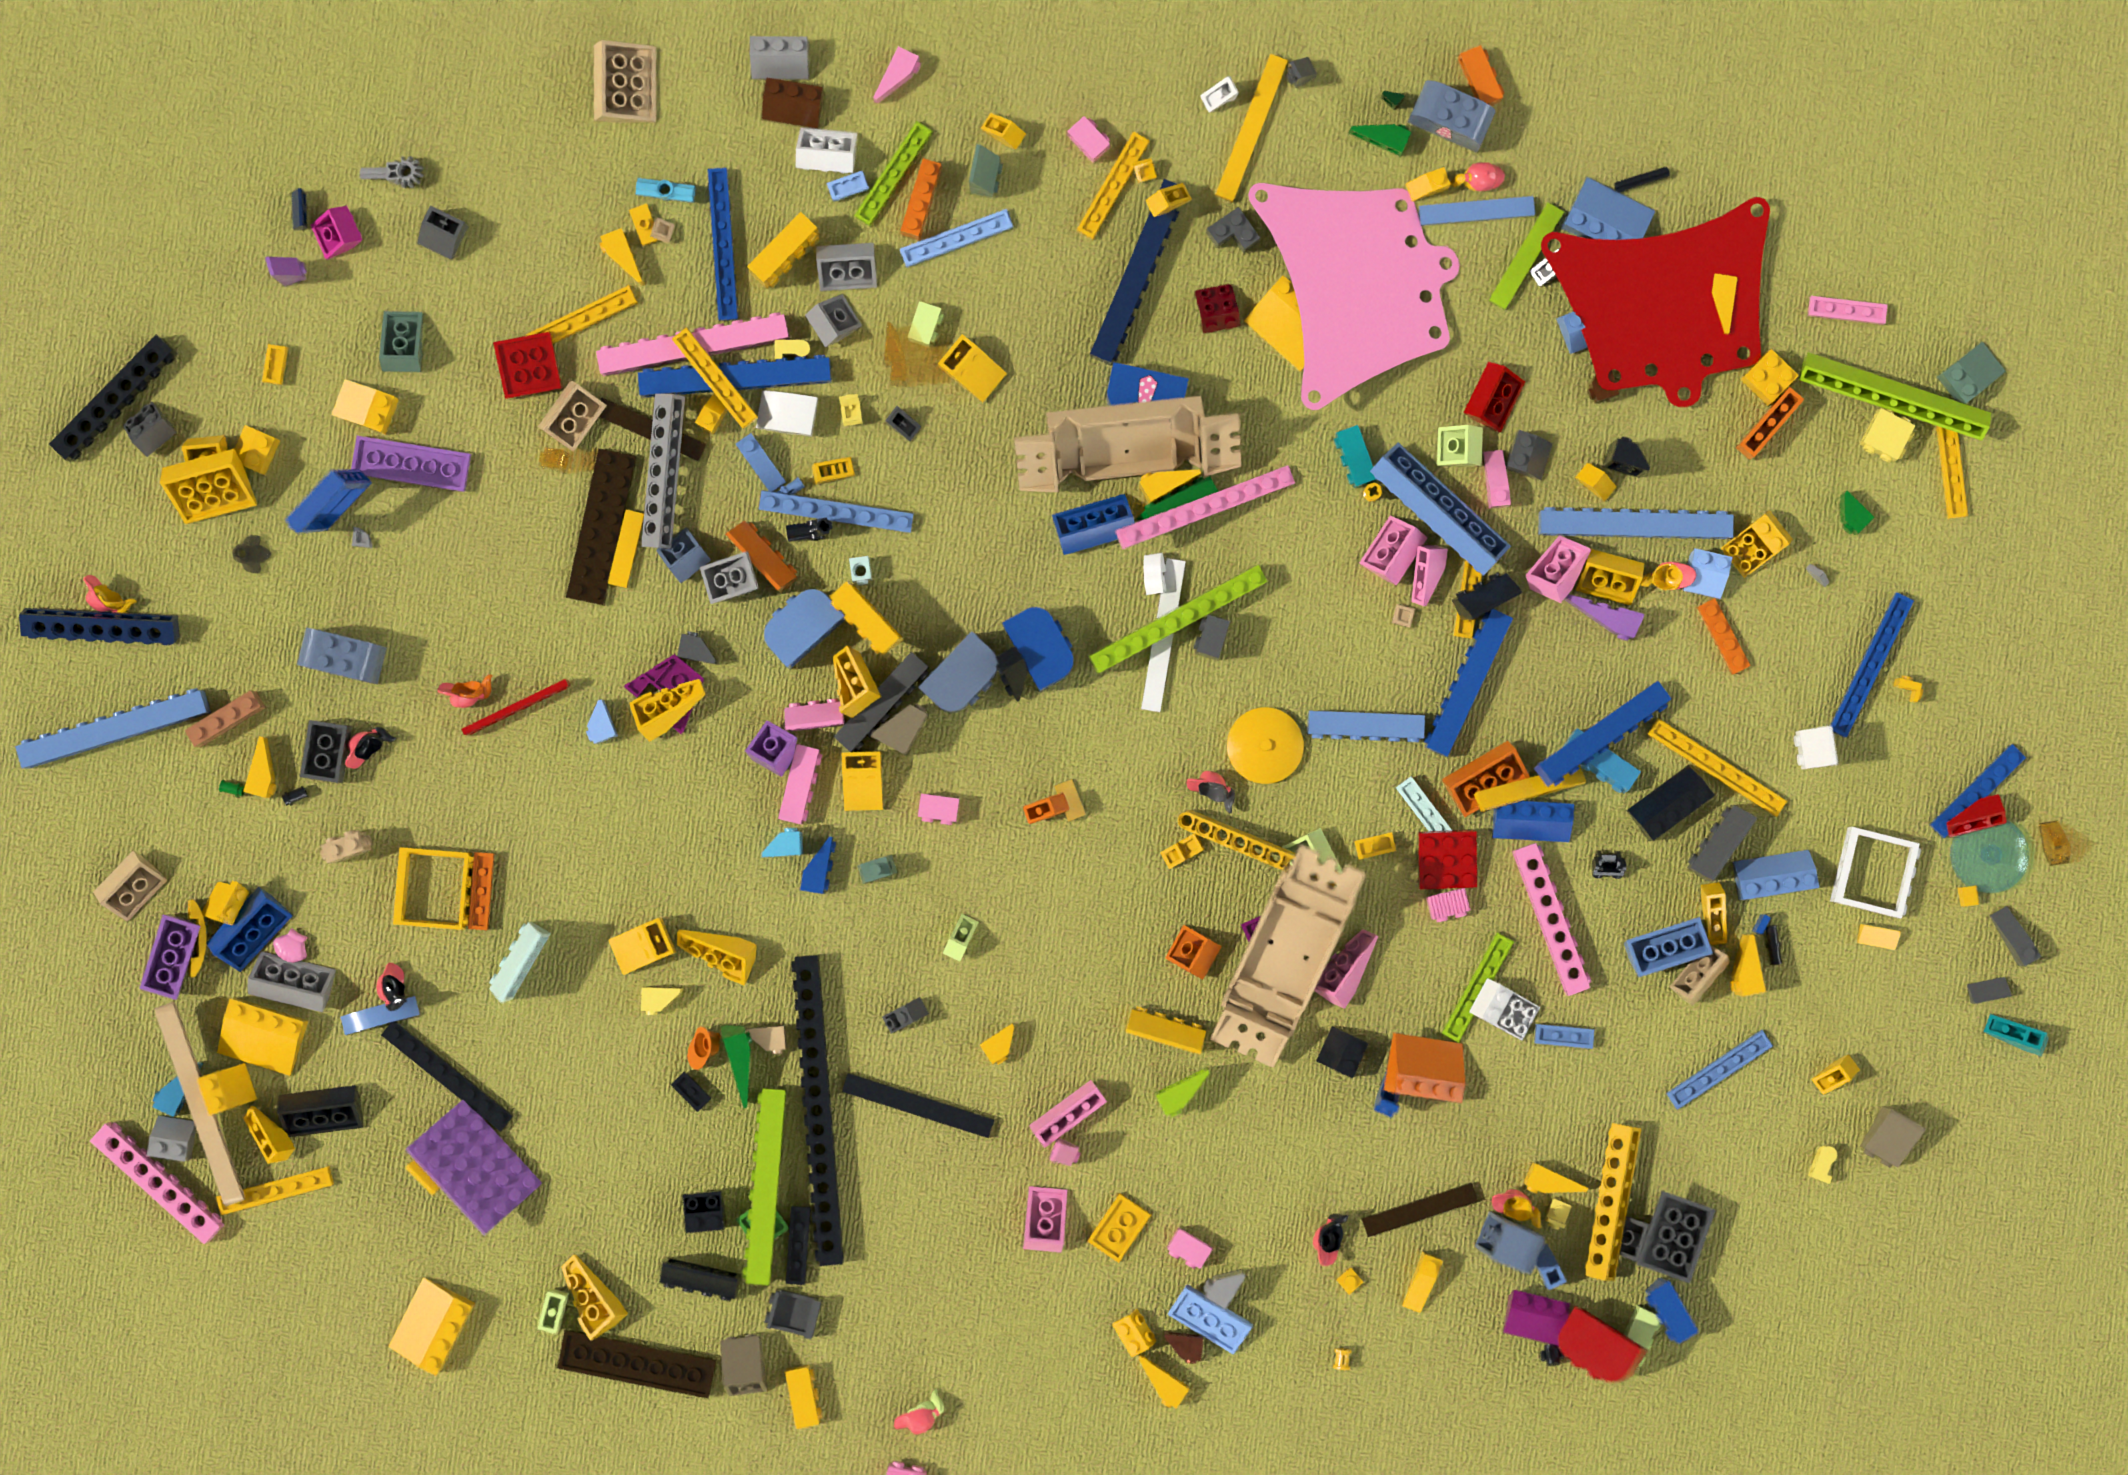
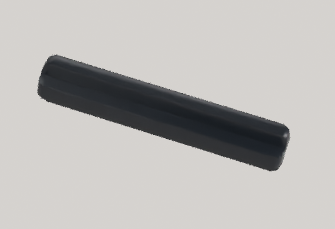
[1614,167,1670,193]

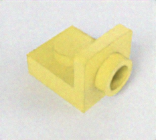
[1544,1198,1572,1230]

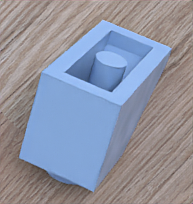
[586,699,618,744]

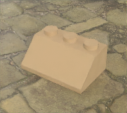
[538,380,607,452]
[93,851,167,922]
[1670,945,1730,1006]

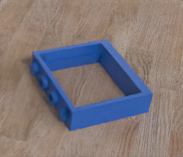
[285,469,372,533]

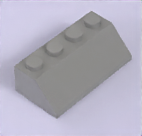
[248,951,336,1012]

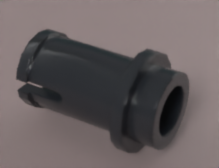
[282,786,308,806]

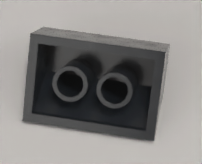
[1602,436,1650,478]
[1452,572,1523,620]

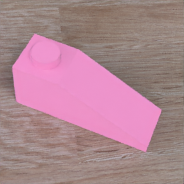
[873,47,921,104]
[1483,450,1511,509]
[1411,545,1448,606]
[1050,1138,1081,1166]

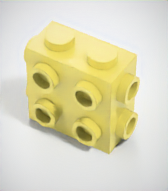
[1859,408,1915,463]

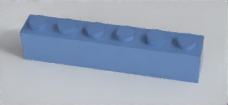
[1307,711,1425,742]

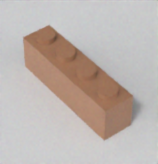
[185,690,266,748]

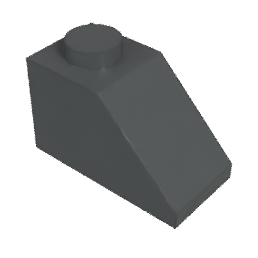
[677,631,717,665]

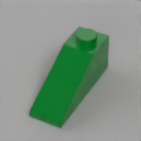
[1348,124,1411,157]

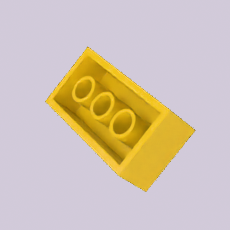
[747,212,820,289]

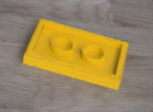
[1087,1193,1151,1263]

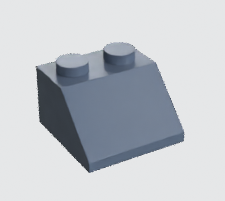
[656,527,711,583]

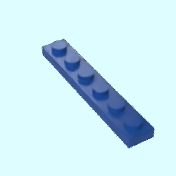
[1929,744,2026,838]

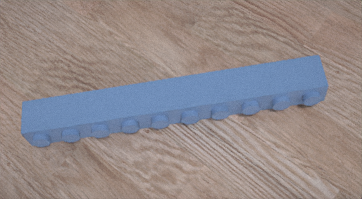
[1538,507,1733,539]
[15,688,211,769]

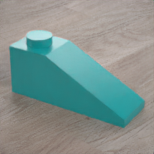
[1984,1014,2049,1057]

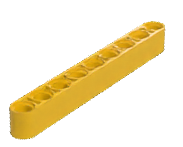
[1178,810,1338,887]

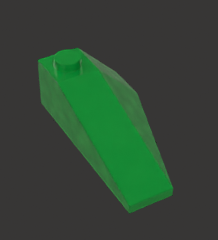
[720,1025,752,1108]

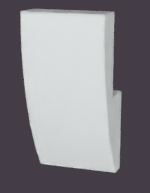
[1144,553,1166,595]

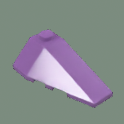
[1564,594,1644,641]

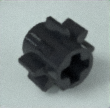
[1540,1344,1565,1366]

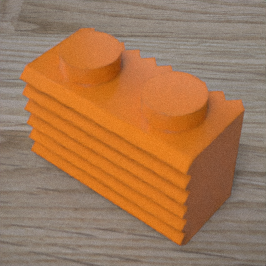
[1023,792,1069,824]

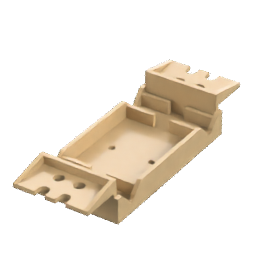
[1014,396,1241,492]
[1210,844,1366,1068]

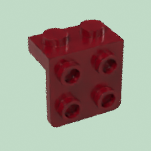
[1195,284,1240,334]

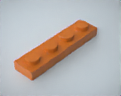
[1697,598,1751,675]
[468,852,495,930]

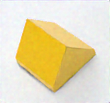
[1958,885,1980,907]

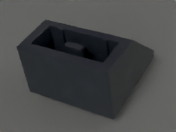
[682,1191,727,1233]

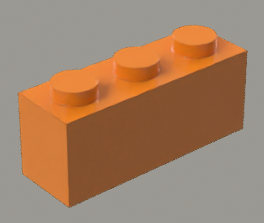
[1458,45,1504,106]

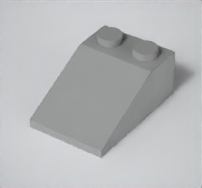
[700,551,759,604]

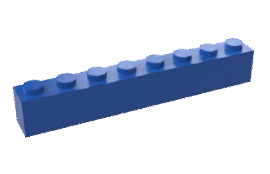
[1424,609,1513,757]
[1534,681,1672,787]

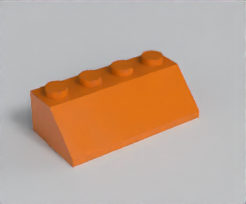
[726,521,798,594]
[1442,740,1530,817]

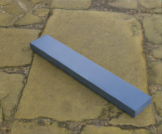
[1419,196,1535,226]
[1666,1030,1773,1110]

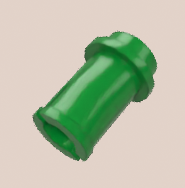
[219,780,245,797]

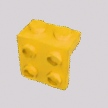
[202,880,250,926]

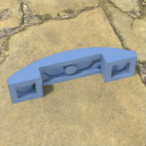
[341,996,420,1035]

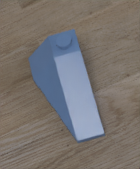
[1556,312,1587,354]

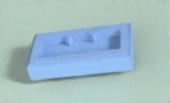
[827,170,869,202]

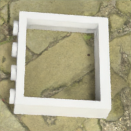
[1830,827,1921,919]

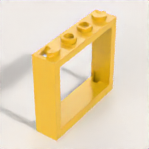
[393,847,474,930]

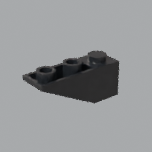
[995,646,1028,702]

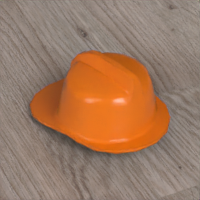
[687,1027,721,1070]

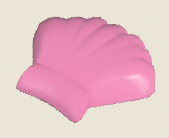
[273,928,308,963]

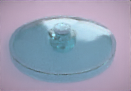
[1950,820,2029,893]

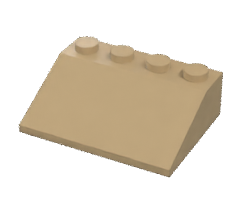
[594,40,656,123]

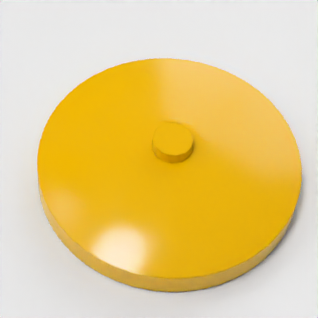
[1227,707,1304,784]

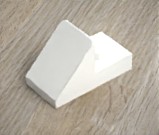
[1201,76,1239,112]

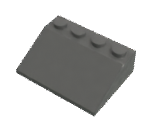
[1636,1191,1716,1283]

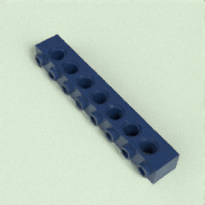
[19,608,179,646]

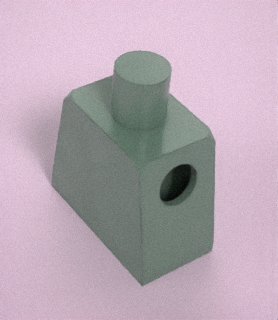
[857,855,898,884]

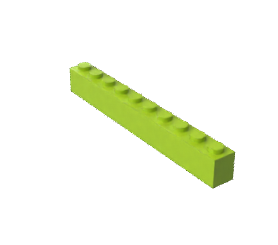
[1799,352,1991,441]
[1088,565,1267,673]
[743,1088,787,1285]

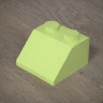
[1437,425,1483,467]

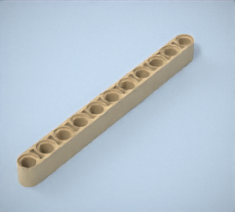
[155,1002,245,1206]

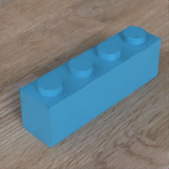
[1563,728,1641,793]

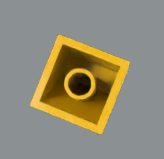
[197,1063,257,1116]

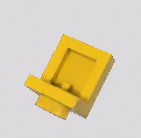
[1893,676,1923,703]

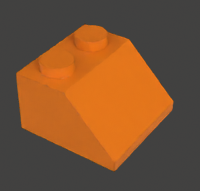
[1165,925,1222,980]

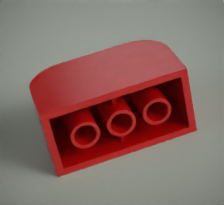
[1558,1307,1648,1382]

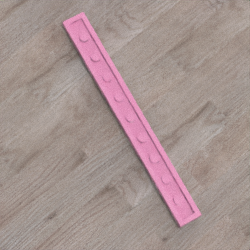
[1115,466,1295,549]

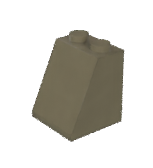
[871,704,929,756]
[1860,1106,1926,1168]
[720,1334,767,1396]

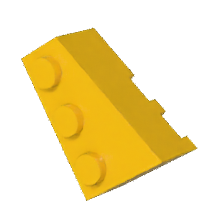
[833,646,881,718]

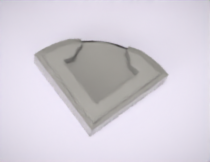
[352,527,372,548]
[1806,564,1830,587]

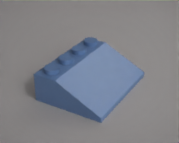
[1561,177,1655,240]

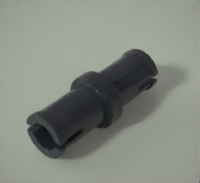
[1766,925,1782,965]

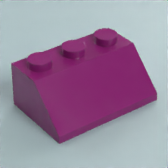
[1503,1290,1570,1346]

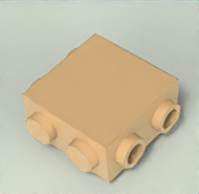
[320,830,373,863]

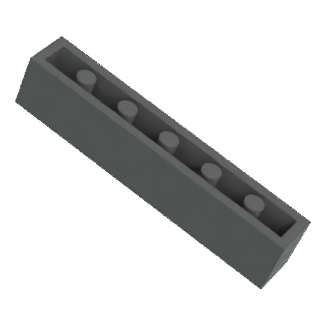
[834,652,929,752]

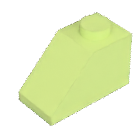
[943,914,979,961]

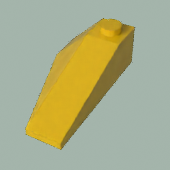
[629,679,706,742]
[677,929,756,985]
[561,1254,628,1340]

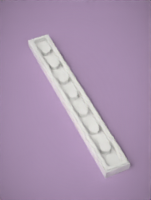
[1141,558,1186,712]

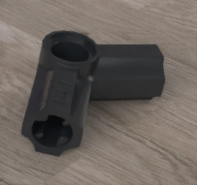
[786,517,833,542]

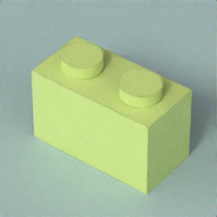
[907,301,944,347]
[537,1288,569,1334]

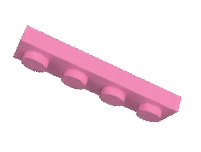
[1808,296,1887,325]

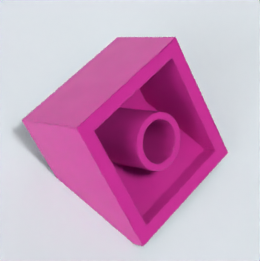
[310,205,363,260]

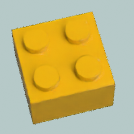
[1740,349,1799,406]

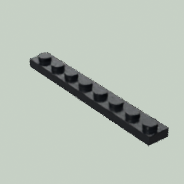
[381,1021,513,1132]

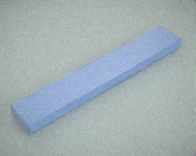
[900,209,1013,268]

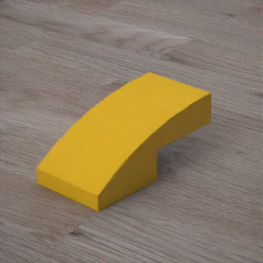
[1160,834,1205,869]

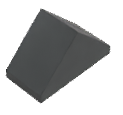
[885,406,921,441]

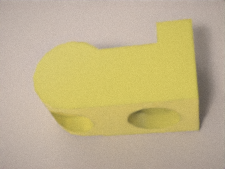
[775,340,811,361]
[1808,1145,1837,1184]

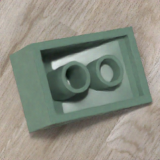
[969,144,1003,198]
[379,311,423,372]
[1936,342,2006,404]

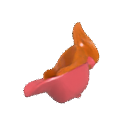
[437,674,492,708]

